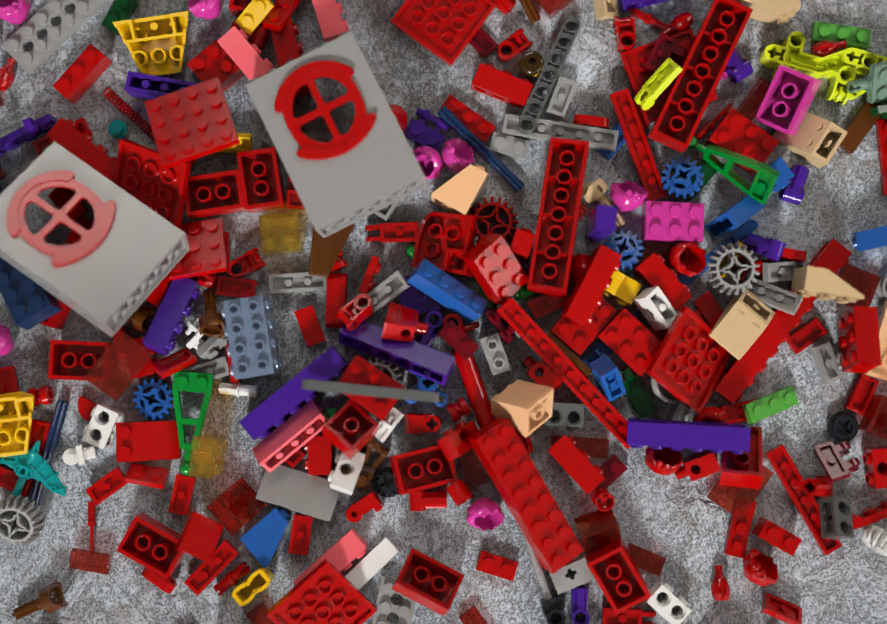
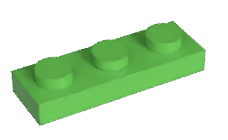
[810,21,871,50]
[742,386,799,424]

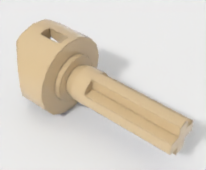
[583,178,626,228]

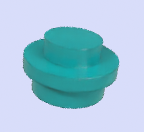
[108,120,128,139]

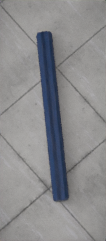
[438,106,524,192]
[30,400,69,506]

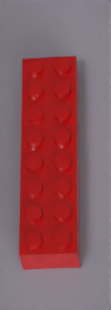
[647,0,753,153]
[527,137,590,297]
[468,417,584,574]

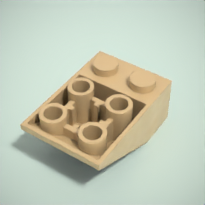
[772,112,848,168]
[791,266,864,304]
[709,288,775,360]

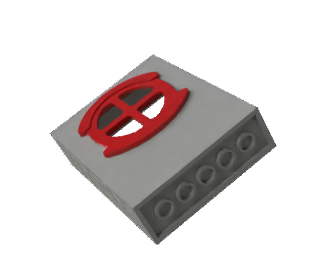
[245,31,429,238]
[0,141,190,337]

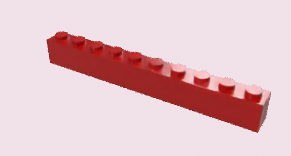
[713,239,852,404]

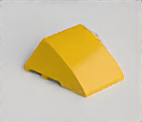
[112,11,189,76]
[0,391,34,457]

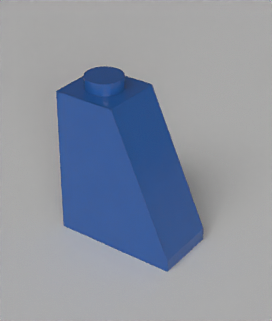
[705,195,766,241]
[851,225,887,252]
[240,506,291,568]

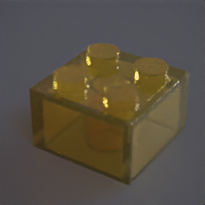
[258,212,304,256]
[188,434,228,479]

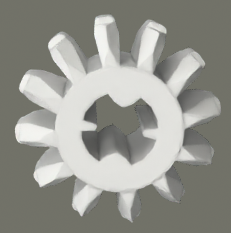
[861,525,887,556]

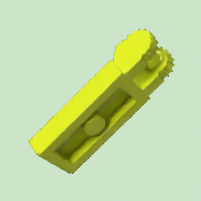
[634,57,683,111]

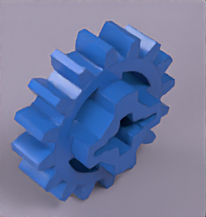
[661,157,704,199]
[603,229,644,271]
[132,378,174,420]

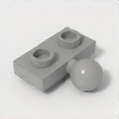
[810,342,842,384]

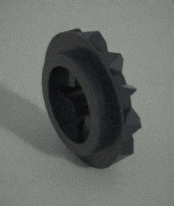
[827,411,859,442]
[373,466,398,498]

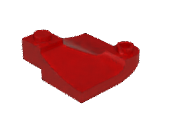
[411,212,476,277]

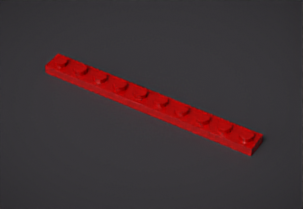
[496,297,631,449]

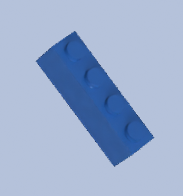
[407,258,488,323]

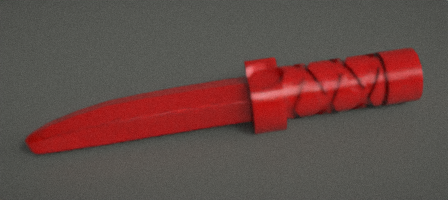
[627,8,668,31]
[695,103,733,141]
[88,501,96,557]

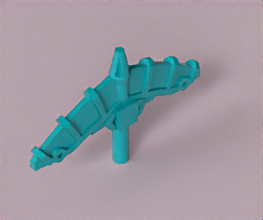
[0,440,67,497]

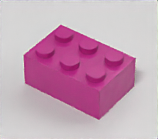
[754,65,822,135]
[641,201,705,244]

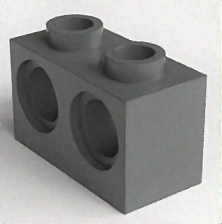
[543,402,584,431]
[818,496,854,540]

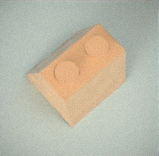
[431,164,488,215]
[491,380,554,437]

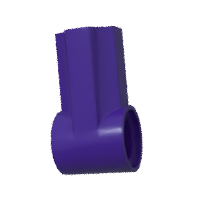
[726,48,753,84]
[779,164,810,206]
[744,233,786,262]
[415,311,443,346]
[570,585,590,624]

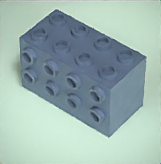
[221,295,283,380]

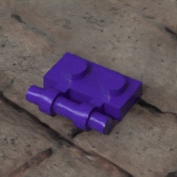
[404,107,451,152]

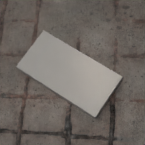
[256,465,340,522]

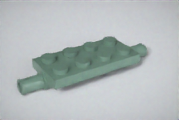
[847,61,887,104]

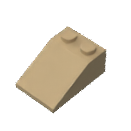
[735,0,801,25]

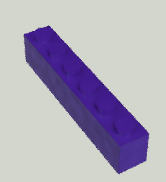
[339,321,456,386]
[627,418,750,454]

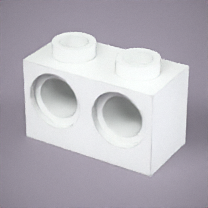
[82,404,125,449]
[645,580,691,624]

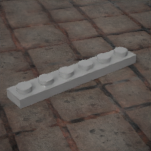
[502,113,619,151]

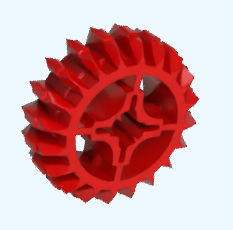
[468,197,518,244]

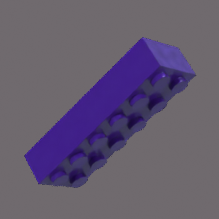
[239,347,350,440]

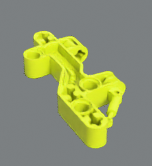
[759,31,887,105]

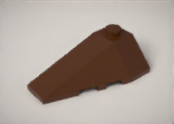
[308,223,355,277]

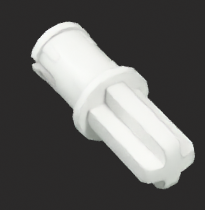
[218,382,258,398]

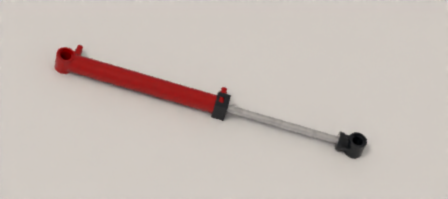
[443,313,566,624]

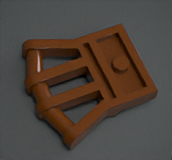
[335,437,390,492]

